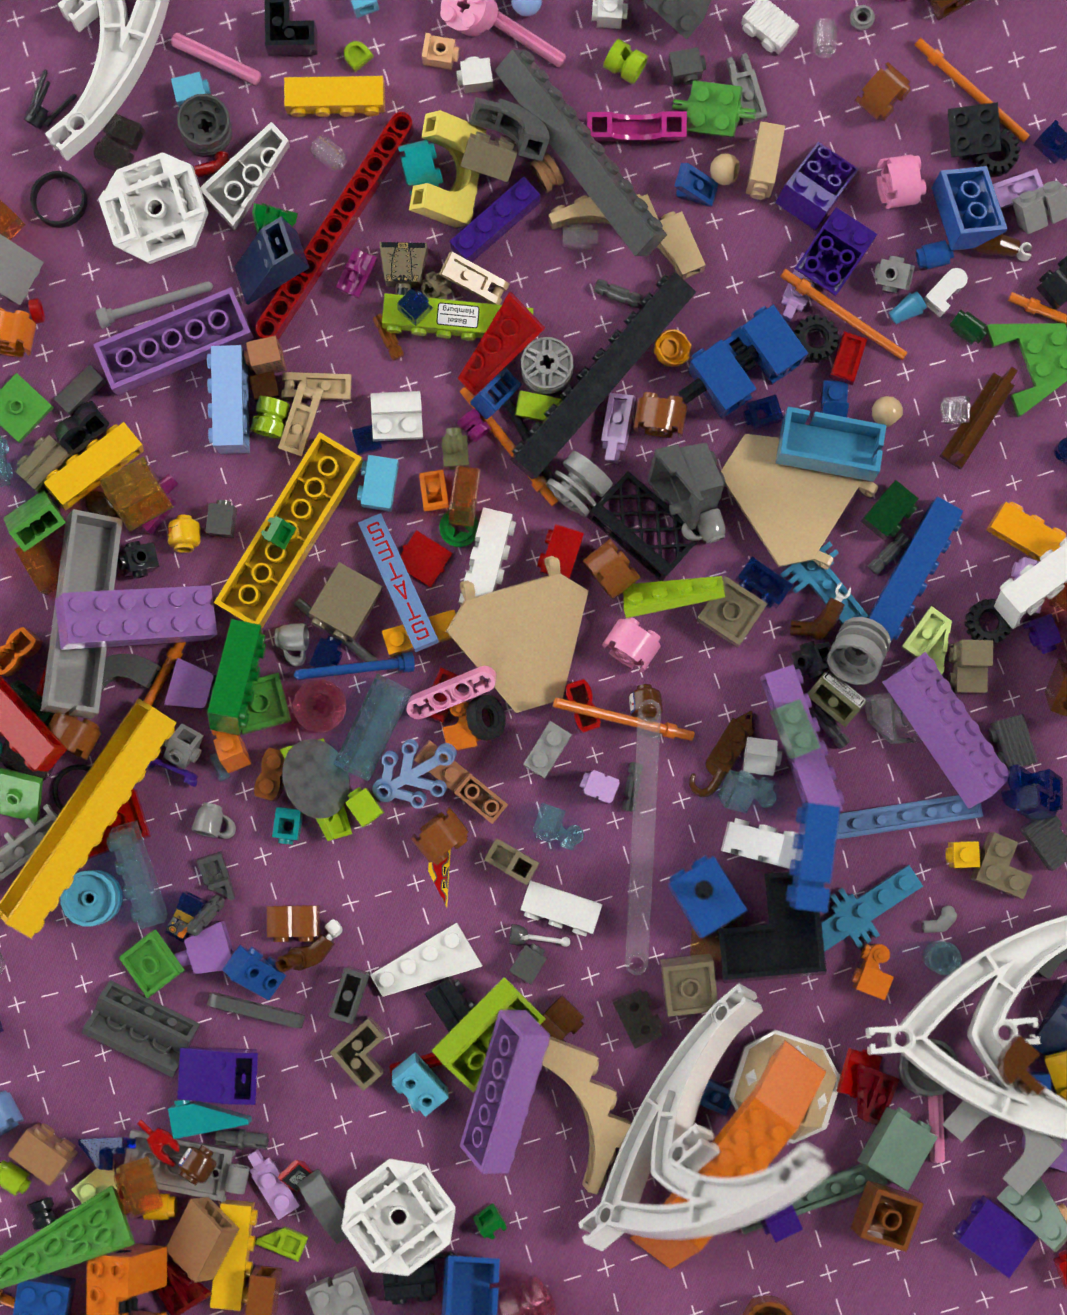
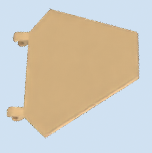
[721,434,878,570]
[446,556,588,713]

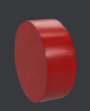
[28,298,45,324]

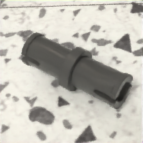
[215,1129,269,1150]

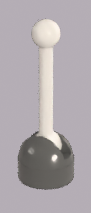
[509,924,570,947]

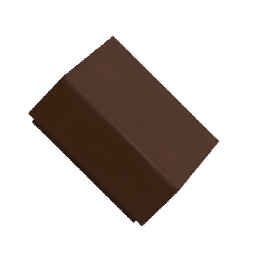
[249,371,280,402]

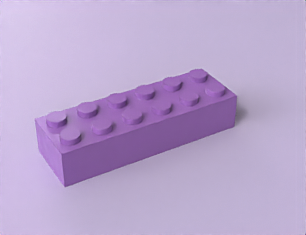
[93,287,254,396]
[55,585,217,650]
[882,652,1011,809]
[760,664,845,811]
[460,1010,550,1174]

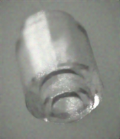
[813,18,837,58]
[310,136,347,172]
[563,224,598,249]

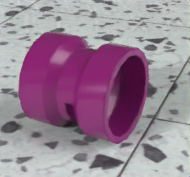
[457,409,491,443]

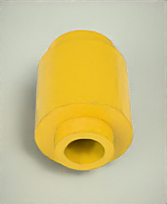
[138,1194,177,1220]

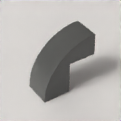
[297,1169,347,1244]

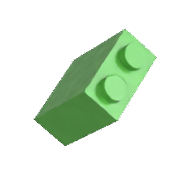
[3,490,66,552]

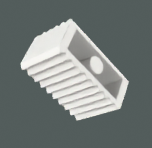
[741,0,799,55]

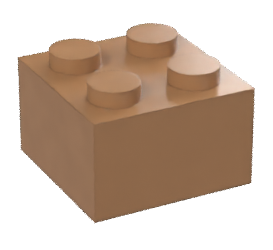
[8,1123,79,1186]

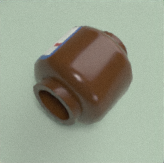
[629,684,663,721]
[178,1145,216,1186]

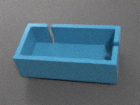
[776,407,886,482]

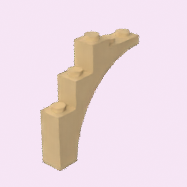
[548,194,705,280]
[542,1036,631,1195]

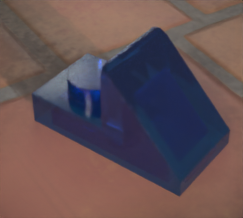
[78,1137,136,1171]

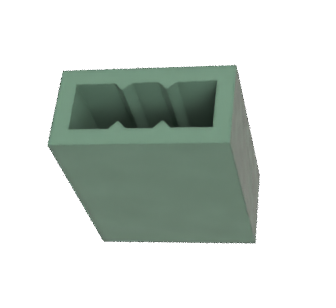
[770,699,820,759]
[857,1107,938,1191]

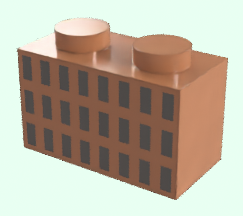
[244,336,287,375]

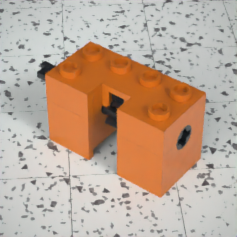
[86,1243,167,1315]

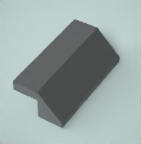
[82,980,200,1078]

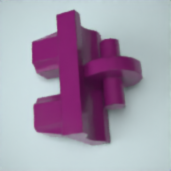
[336,247,378,299]

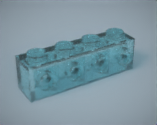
[333,674,412,781]
[107,821,168,929]

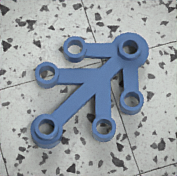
[372,739,457,808]

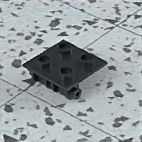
[948,102,1001,160]

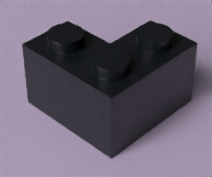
[264,0,318,56]

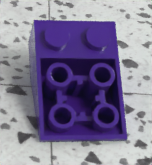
[775,142,859,230]
[795,207,877,296]
[177,1047,258,1105]

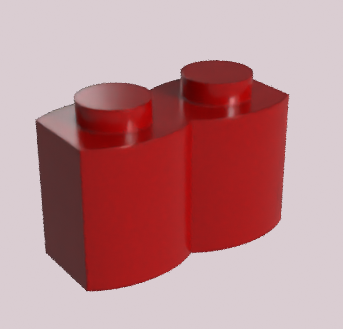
[566,679,601,733]

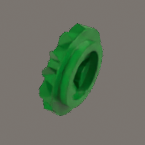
[439,508,479,548]

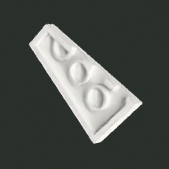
[370,923,483,997]

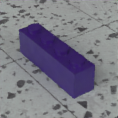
[449,177,540,262]

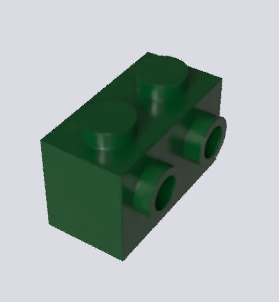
[861,480,919,540]

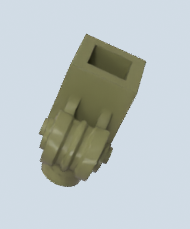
[442,428,470,471]

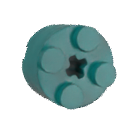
[398,140,443,196]

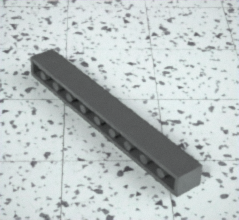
[495,49,667,256]

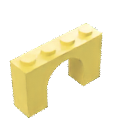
[409,110,487,228]

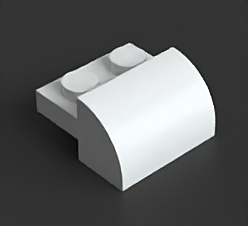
[370,391,423,441]

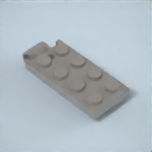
[120,1129,250,1202]

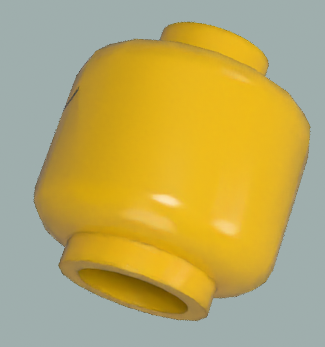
[168,514,200,553]

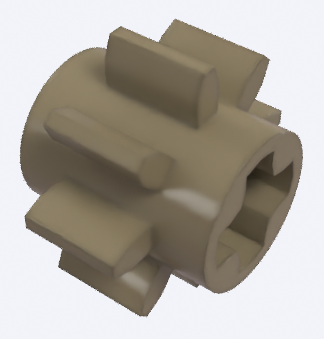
[421,271,452,299]

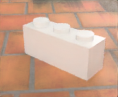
[521,880,602,936]

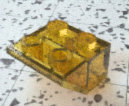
[100,456,173,531]

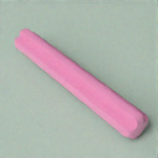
[494,11,566,67]
[171,33,261,85]
[928,1094,945,1163]

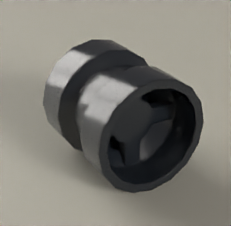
[27,1197,58,1230]

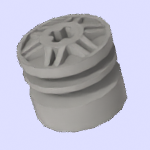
[521,337,573,396]
[546,450,613,517]
[827,617,891,685]

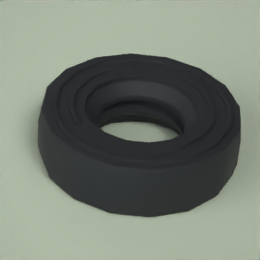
[466,695,506,741]

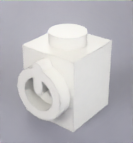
[592,0,628,29]

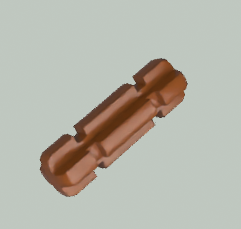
[373,313,404,361]

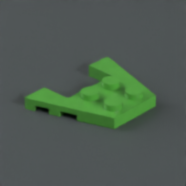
[985,323,1067,417]

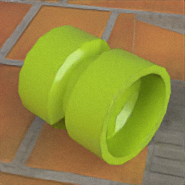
[603,39,649,84]
[250,396,290,439]

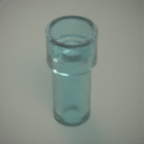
[210,753,231,782]

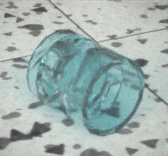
[922,940,961,975]

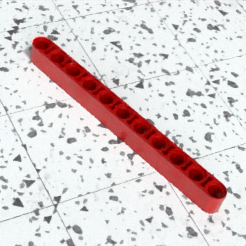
[256,112,414,340]

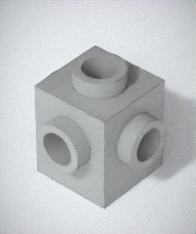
[874,255,915,293]
[163,723,204,770]

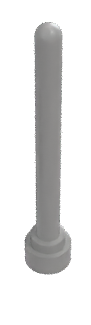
[96,281,213,329]

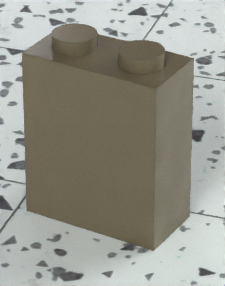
[309,562,383,642]

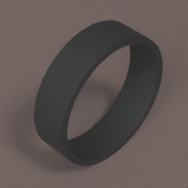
[30,171,87,228]

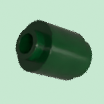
[949,310,987,345]

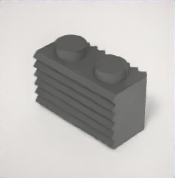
[988,714,1038,771]
[1020,812,1067,871]
[329,966,370,1024]

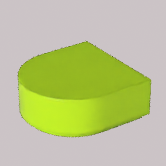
[344,41,374,73]

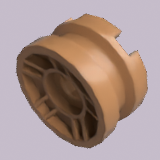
[530,153,564,193]

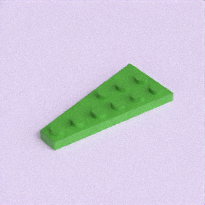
[0,1185,135,1289]

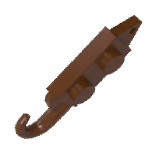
[689,710,754,797]

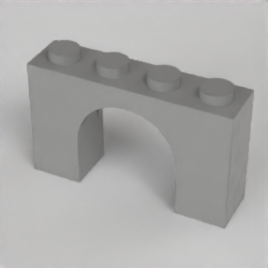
[942,1077,1064,1196]

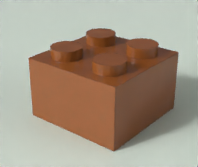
[850,1180,924,1252]

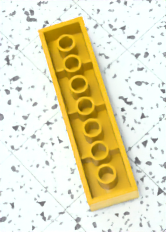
[214,432,364,628]

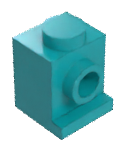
[272,807,304,845]

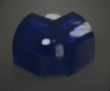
[1001,764,1063,820]

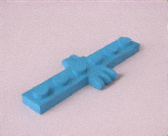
[780,541,868,624]
[821,865,923,951]

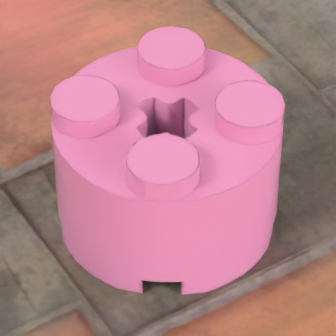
[440,0,498,36]
[877,154,926,209]
[602,617,661,672]

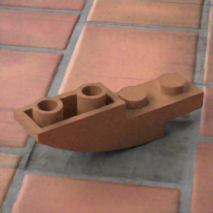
[414,740,508,824]

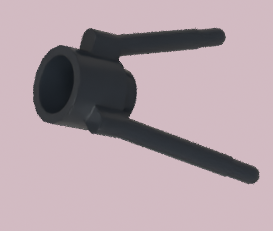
[23,69,77,130]

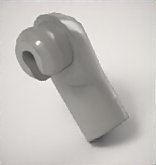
[922,905,957,933]

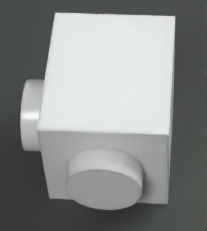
[456,57,493,94]
[743,737,782,776]

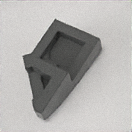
[197,851,235,900]

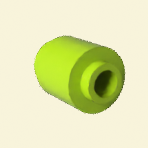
[0,1160,32,1196]

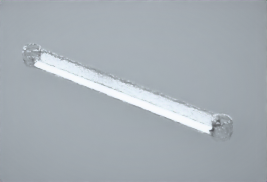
[625,699,661,975]

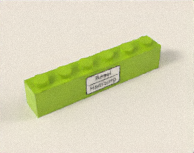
[382,293,534,341]

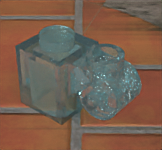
[718,770,776,814]
[532,803,584,851]

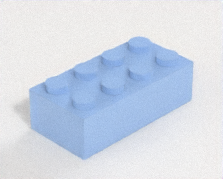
[207,345,250,454]

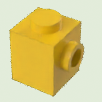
[945,841,980,868]

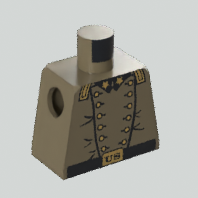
[380,242,428,296]

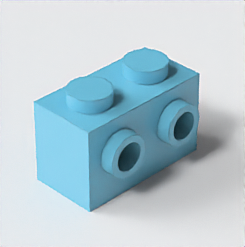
[357,455,399,512]
[391,1052,449,1117]

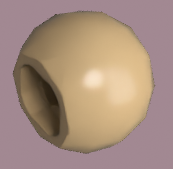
[710,153,740,185]
[872,396,903,427]

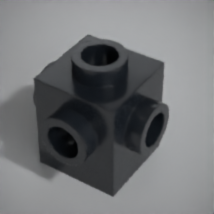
[118,541,160,579]
[791,641,831,679]

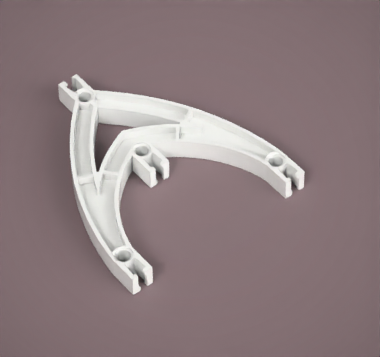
[45,0,169,161]
[865,915,1067,1140]
[578,983,831,1251]

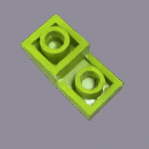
[515,391,561,421]

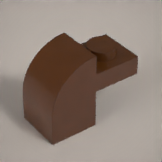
[998,1035,1045,1096]

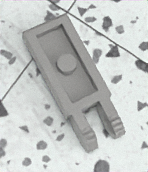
[726,53,768,125]

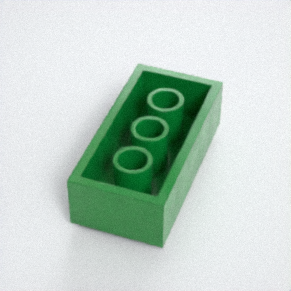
[207,619,266,736]

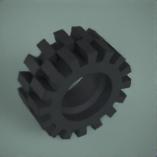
[972,129,1020,177]
[794,315,839,363]
[964,599,1012,644]

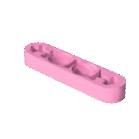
[406,666,496,719]

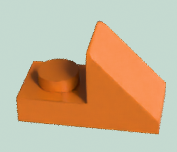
[419,469,450,512]

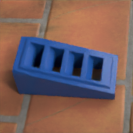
[470,367,522,419]

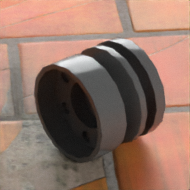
[177,94,232,157]

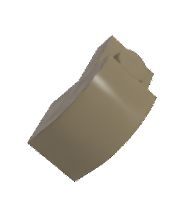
[484,838,540,885]

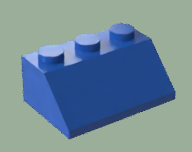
[931,166,1007,250]

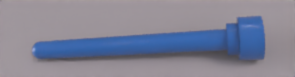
[294,652,415,680]

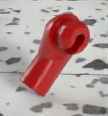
[195,151,230,177]

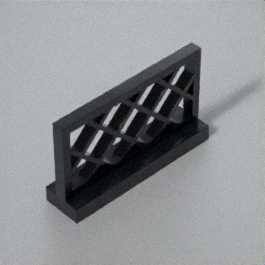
[588,471,700,581]

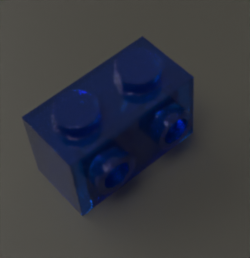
[735,556,793,609]

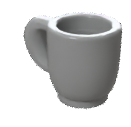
[681,508,726,544]
[275,623,309,666]
[192,802,236,839]

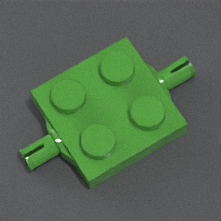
[672,81,756,138]

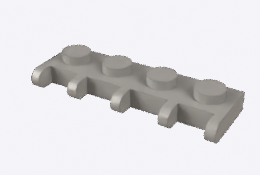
[0,804,58,881]

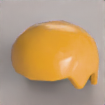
[654,329,692,367]

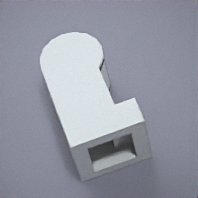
[923,268,968,317]

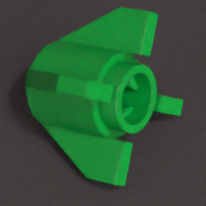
[252,203,298,234]

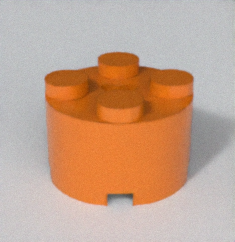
[0,308,36,357]

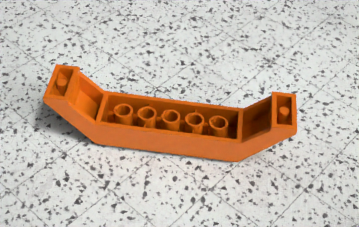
[630,1040,827,1269]

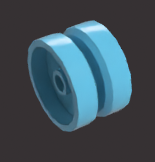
[60,870,123,926]

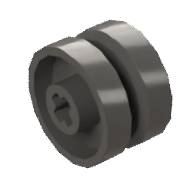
[898,1039,959,1097]

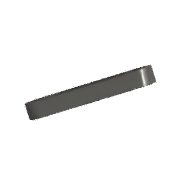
[207,992,305,1028]

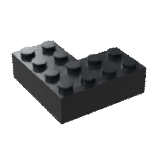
[718,871,827,983]

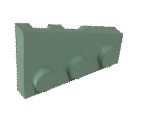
[997,1177,1067,1253]

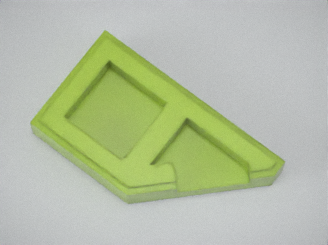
[255,1226,309,1262]

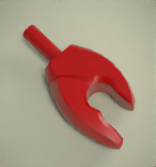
[137,1119,180,1167]

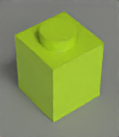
[345,787,385,827]

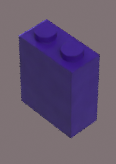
[954,1195,1038,1279]

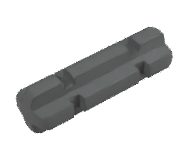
[594,279,642,308]
[868,533,910,574]
[810,705,850,749]
[622,762,643,812]
[187,895,225,936]

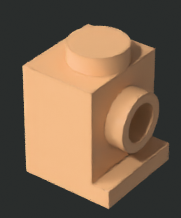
[422,33,460,70]

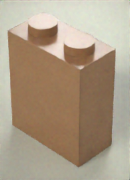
[167,1197,239,1282]

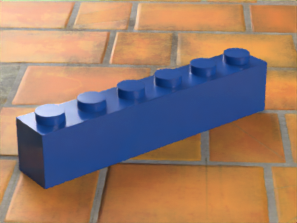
[867,496,964,641]

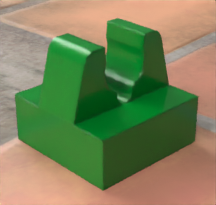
[261,516,296,550]
[473,1203,507,1239]

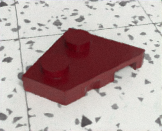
[857,1063,900,1125]
[156,1260,212,1315]

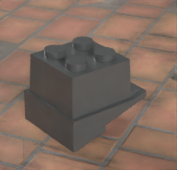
[647,442,725,530]

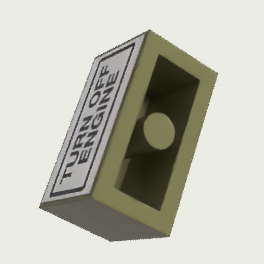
[808,669,867,727]

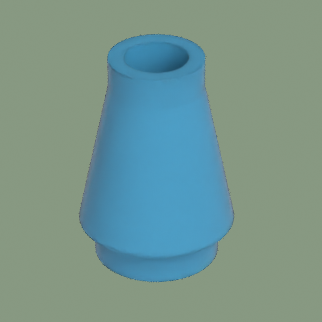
[888,291,927,325]

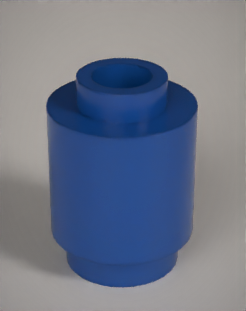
[916,240,954,270]

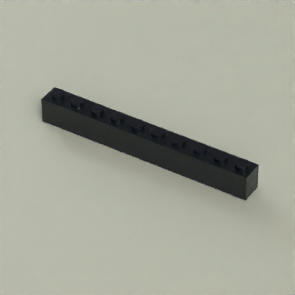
[510,272,696,479]

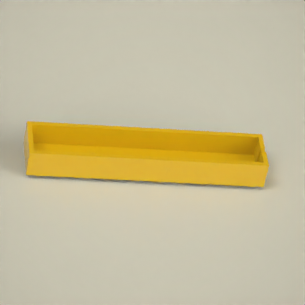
[0,698,176,939]

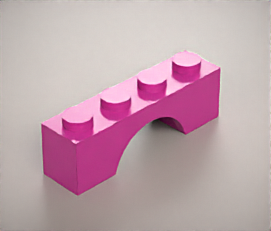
[587,111,687,142]

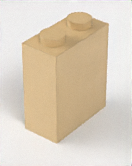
[745,121,785,200]

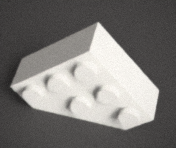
[721,818,798,869]

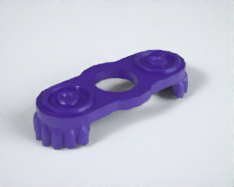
[147,758,198,787]

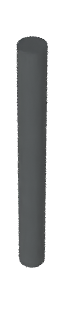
[294,598,378,662]

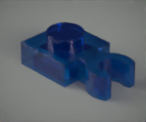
[352,425,398,455]

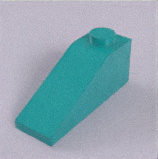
[168,1099,252,1139]

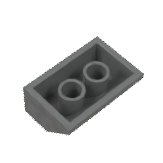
[643,0,711,39]

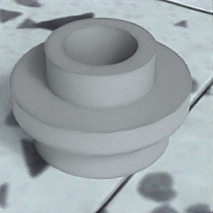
[850,5,875,30]

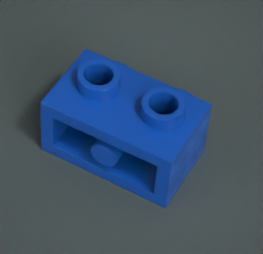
[222,945,287,1000]

